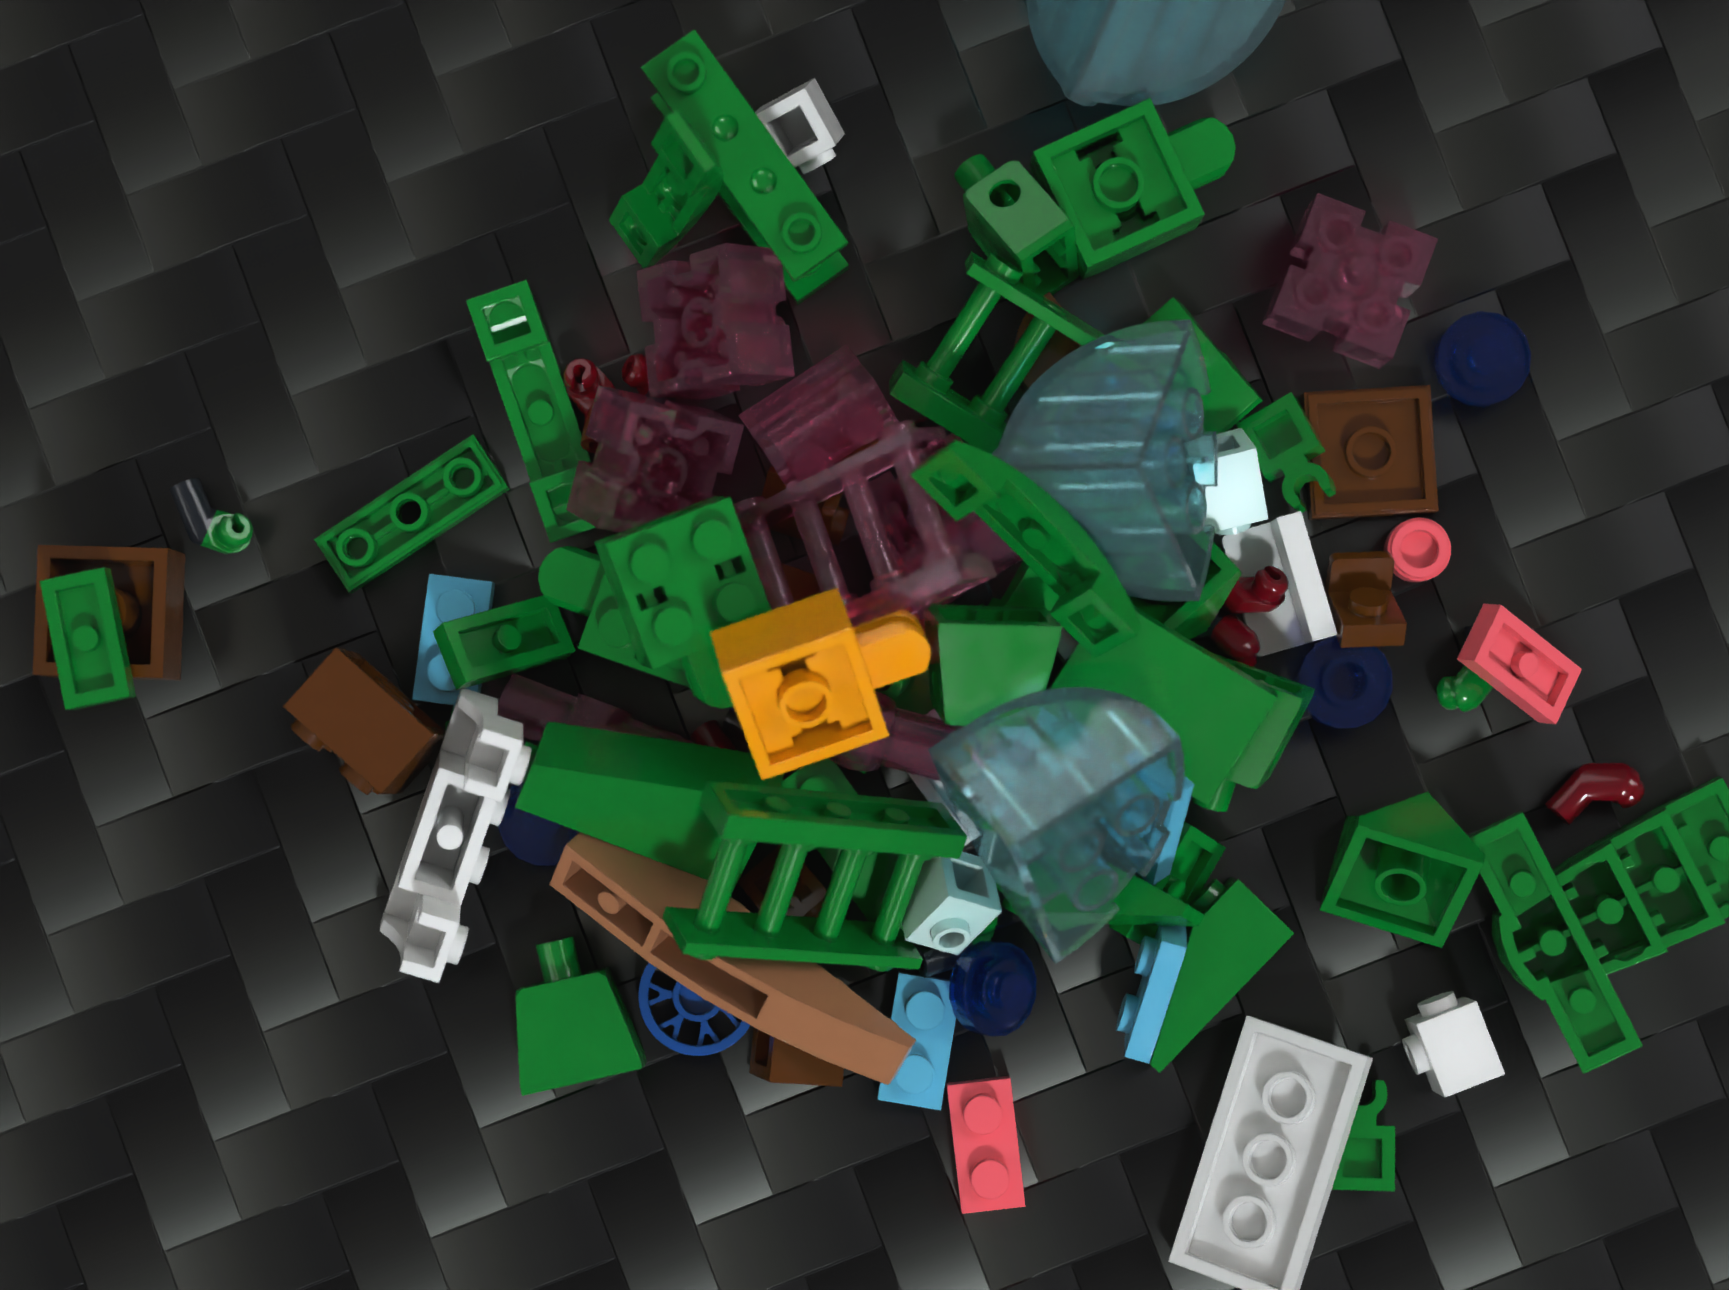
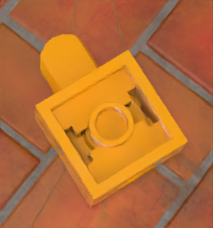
[710,587,931,780]

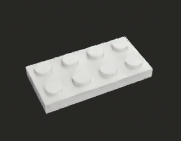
[1168,1016,1373,1290]

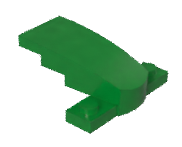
[1469,776,1729,1074]

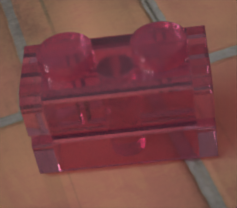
[738,344,898,493]

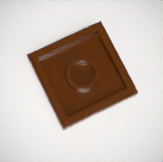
[1301,385,1439,520]

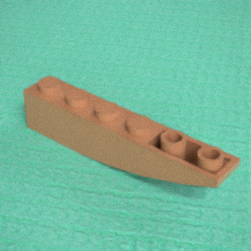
[549,832,916,1085]

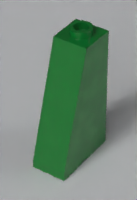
[515,721,784,890]

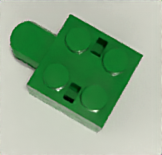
[1029,98,1236,281]
[594,496,771,708]
[538,526,690,688]

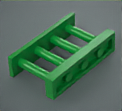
[641,29,849,305]
[889,251,1193,526]
[662,780,968,971]

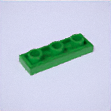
[314,434,510,593]

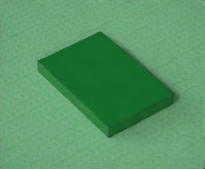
[1041,606,1278,806]

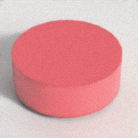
[1384,518,1451,582]

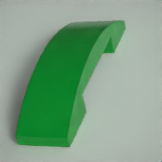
[609,110,724,271]
[466,280,611,543]
[910,440,1142,659]

